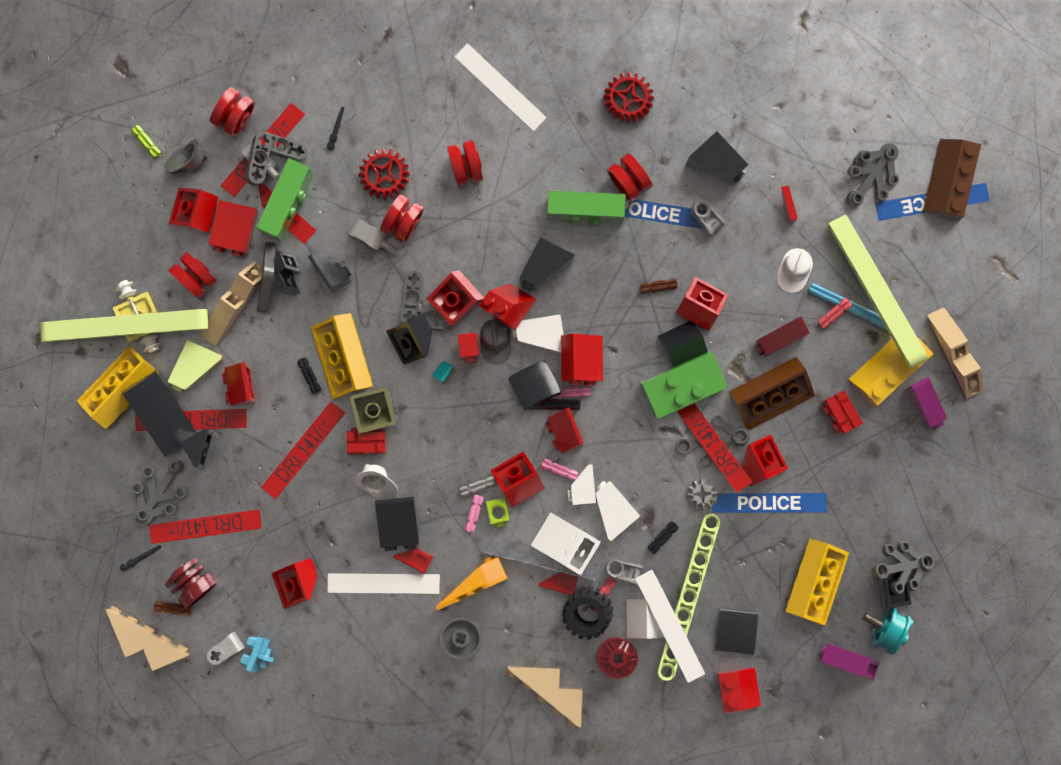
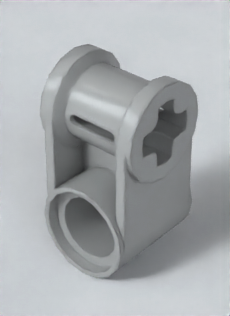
[691,200,726,237]
[605,560,644,585]
[207,632,245,665]

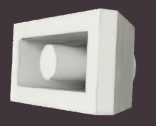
[567,464,596,506]

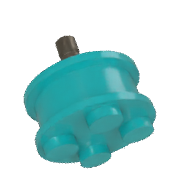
[862,608,913,655]

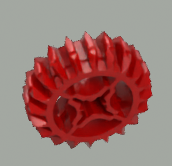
[603,72,654,124]
[358,149,410,200]

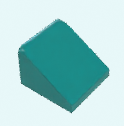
[433,361,454,383]

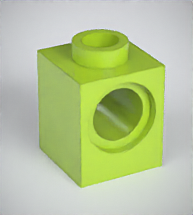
[486,498,510,528]

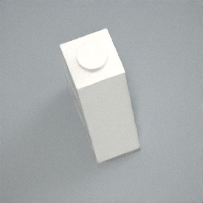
[512,315,564,354]
[595,481,640,542]

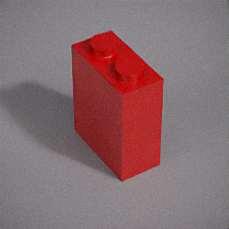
[208,200,259,257]
[561,333,603,386]

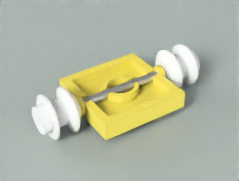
[113,280,161,354]

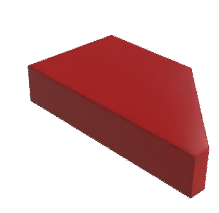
[781,185,798,224]
[393,548,433,574]
[539,572,578,595]

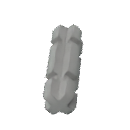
[459,476,497,498]

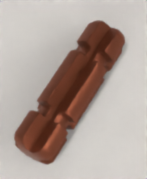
[640,278,678,294]
[153,601,192,616]

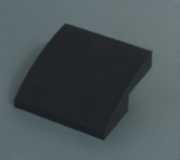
[274,250,300,296]
[509,360,562,410]
[715,609,758,654]

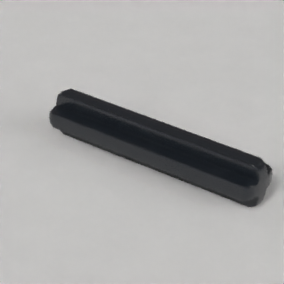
[531,399,580,410]

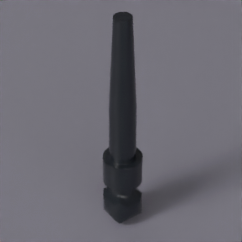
[327,107,345,150]
[120,544,162,571]

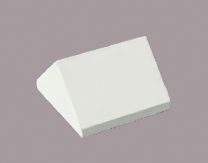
[626,599,665,638]

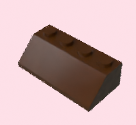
[922,139,982,221]
[729,357,815,430]

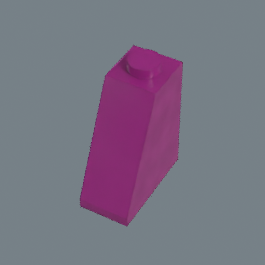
[905,377,947,430]
[821,643,880,681]

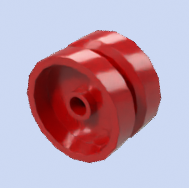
[209,87,255,137]
[447,140,483,187]
[606,153,653,203]
[380,194,424,244]
[168,251,217,300]

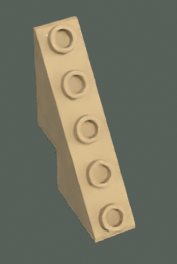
[201,261,263,346]
[927,308,984,399]
[105,606,190,671]
[506,666,582,729]

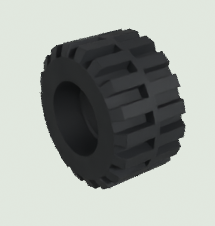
[562,586,614,640]

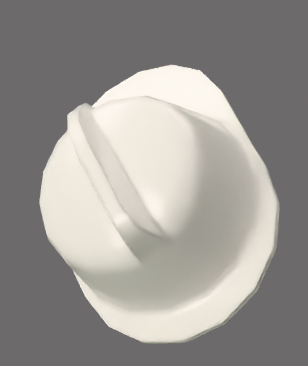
[777,248,813,293]
[355,464,398,500]

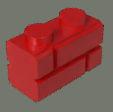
[458,332,480,364]
[822,390,863,435]
[346,427,387,455]

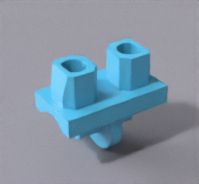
[240,637,274,673]

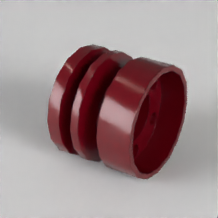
[164,558,217,610]
[596,637,638,679]

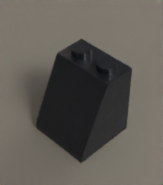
[686,131,748,184]
[519,237,575,292]
[375,497,420,551]

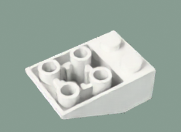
[531,512,601,575]

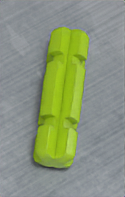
[131,125,161,159]

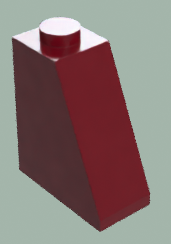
[755,316,810,358]

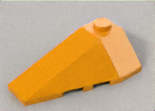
[435,556,508,611]

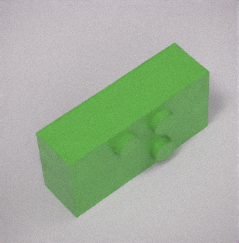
[256,158,313,243]
[547,191,625,225]
[640,352,728,419]

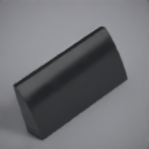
[122,370,197,457]

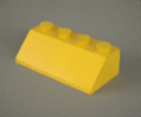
[310,313,373,400]
[848,338,933,407]
[77,345,159,429]
[785,539,849,626]

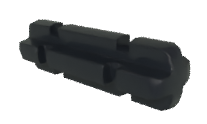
[297,357,321,394]
[647,521,679,554]

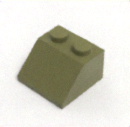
[349,387,396,434]

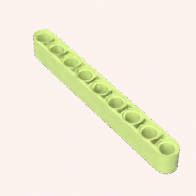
[828,215,928,369]
[40,309,209,342]
[657,514,720,681]

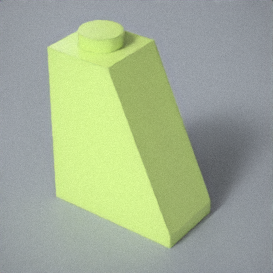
[168,340,225,393]

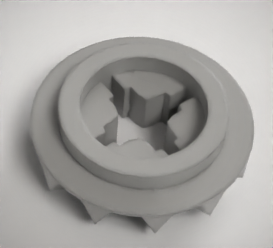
[687,479,718,510]

